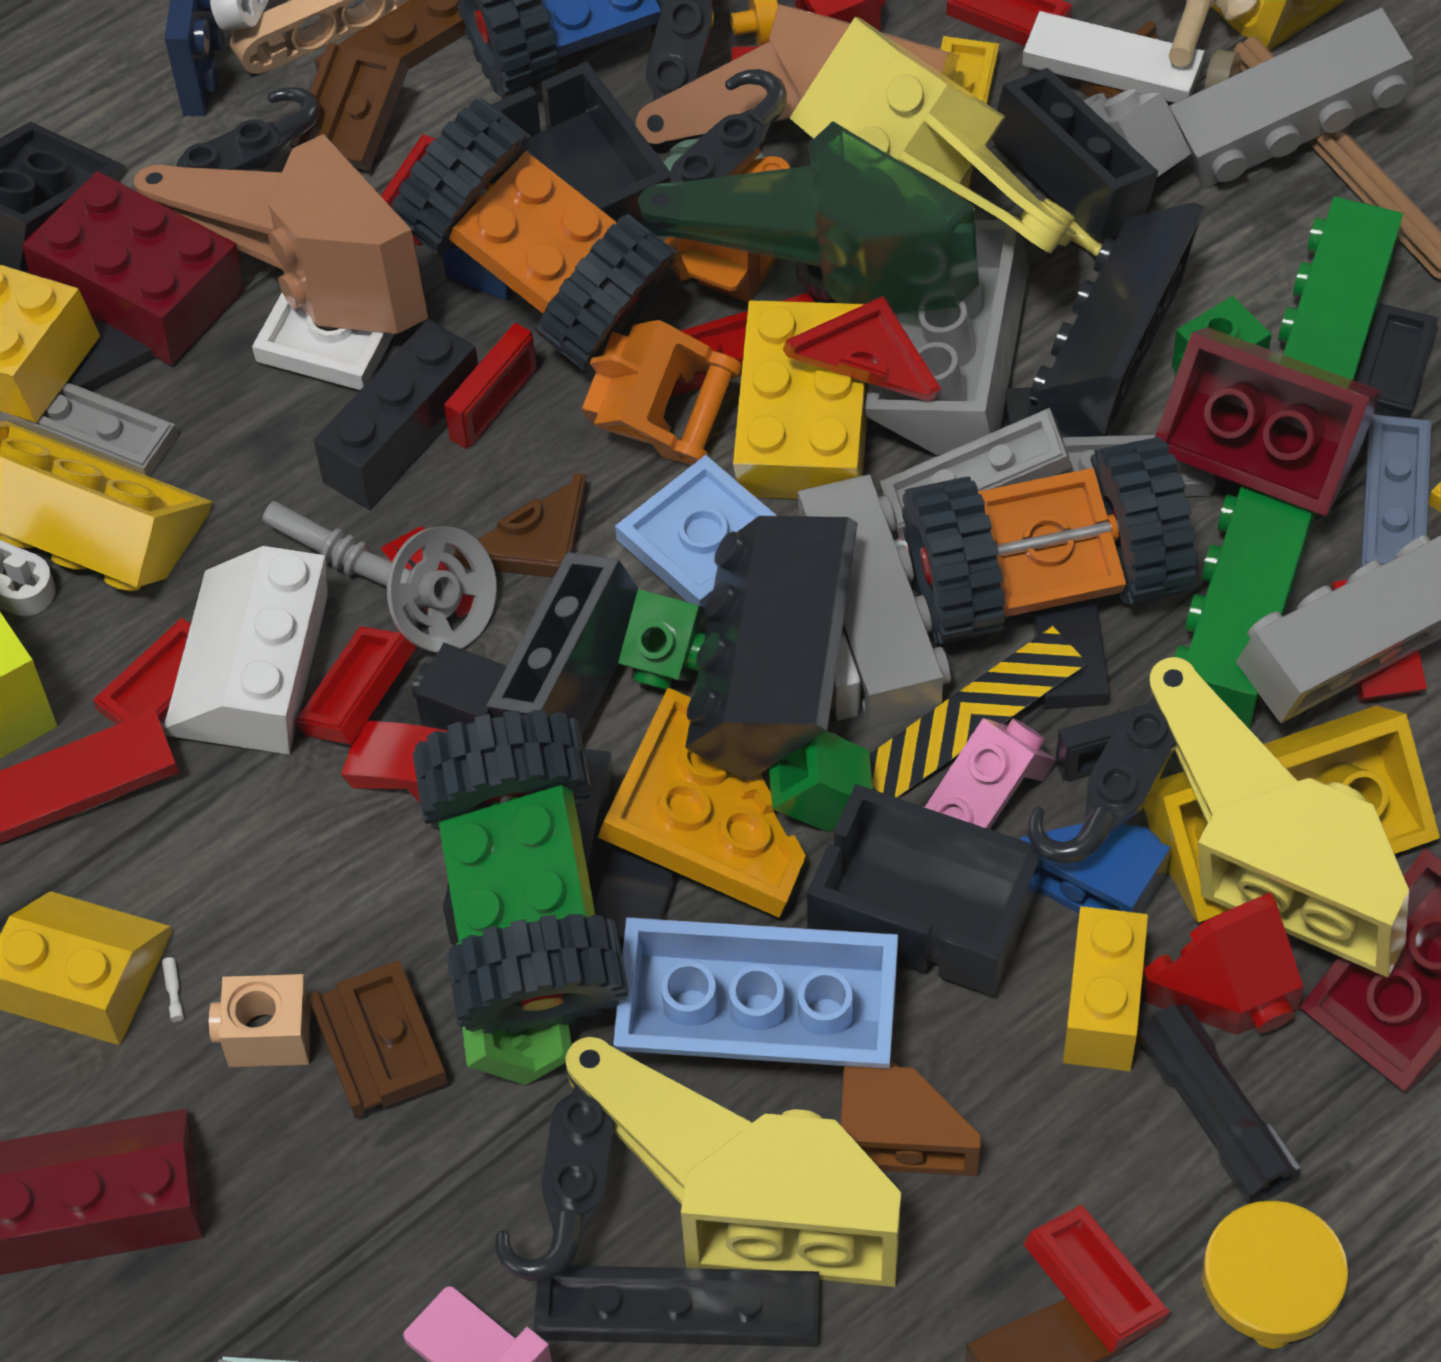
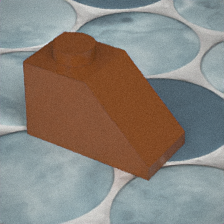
[841,1061,980,1176]

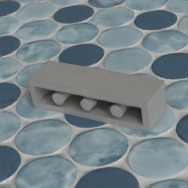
[1169,8,1416,189]
[798,474,951,729]
[1236,535,1441,724]

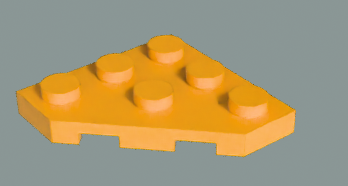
[598,688,806,918]

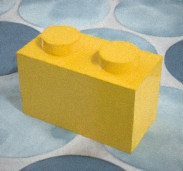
[1063,906,1148,1071]

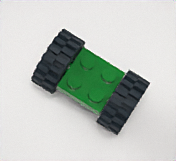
[412,710,629,1034]

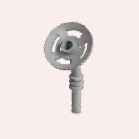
[262,501,497,652]

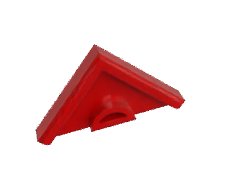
[783,296,941,402]

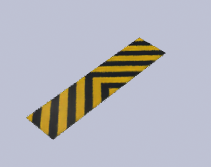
[869,626,1088,798]

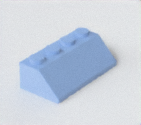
[613,918,898,1069]

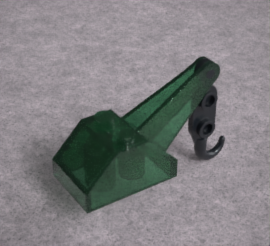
[638,69,979,314]

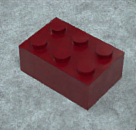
[22,171,244,365]

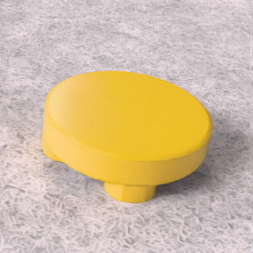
[1201,1201,1348,1349]

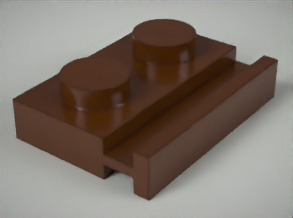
[289,43,409,171]
[308,960,447,1119]

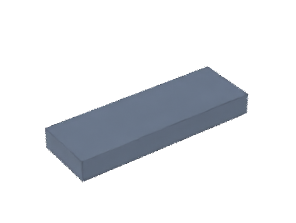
[1359,415,1431,569]

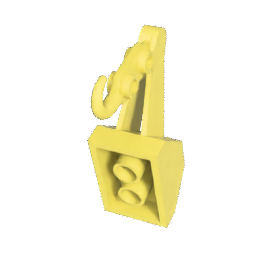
[790,17,1102,257]

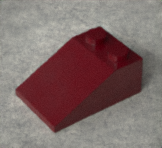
[1299,848,1441,1093]

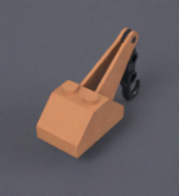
[636,0,960,144]
[134,87,428,334]

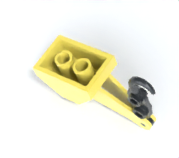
[1027,657,1409,977]
[495,1037,901,1287]

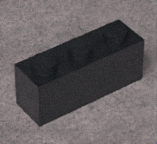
[992,67,1159,242]
[313,319,478,511]
[486,552,638,735]

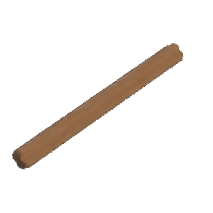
[1234,37,1441,280]

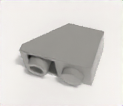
[1083,89,1191,177]

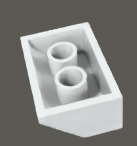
[163,546,328,755]

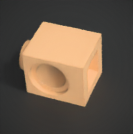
[209,974,312,1067]

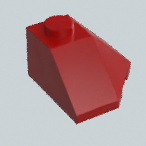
[1141,892,1303,1035]

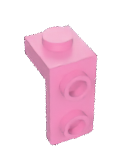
[925,718,1057,829]
[404,1286,552,1362]

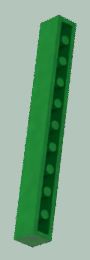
[1174,196,1403,729]

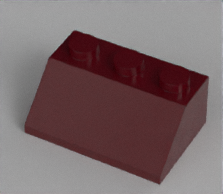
[1155,327,1382,516]
[0,1109,203,1275]

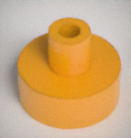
[730,0,778,46]

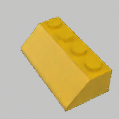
[0,420,213,591]
[1144,705,1440,922]

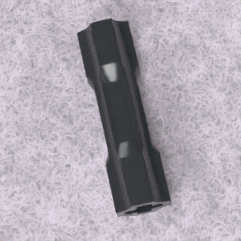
[1136,1004,1301,1204]

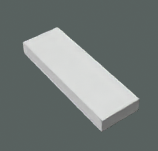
[1022,11,1205,103]

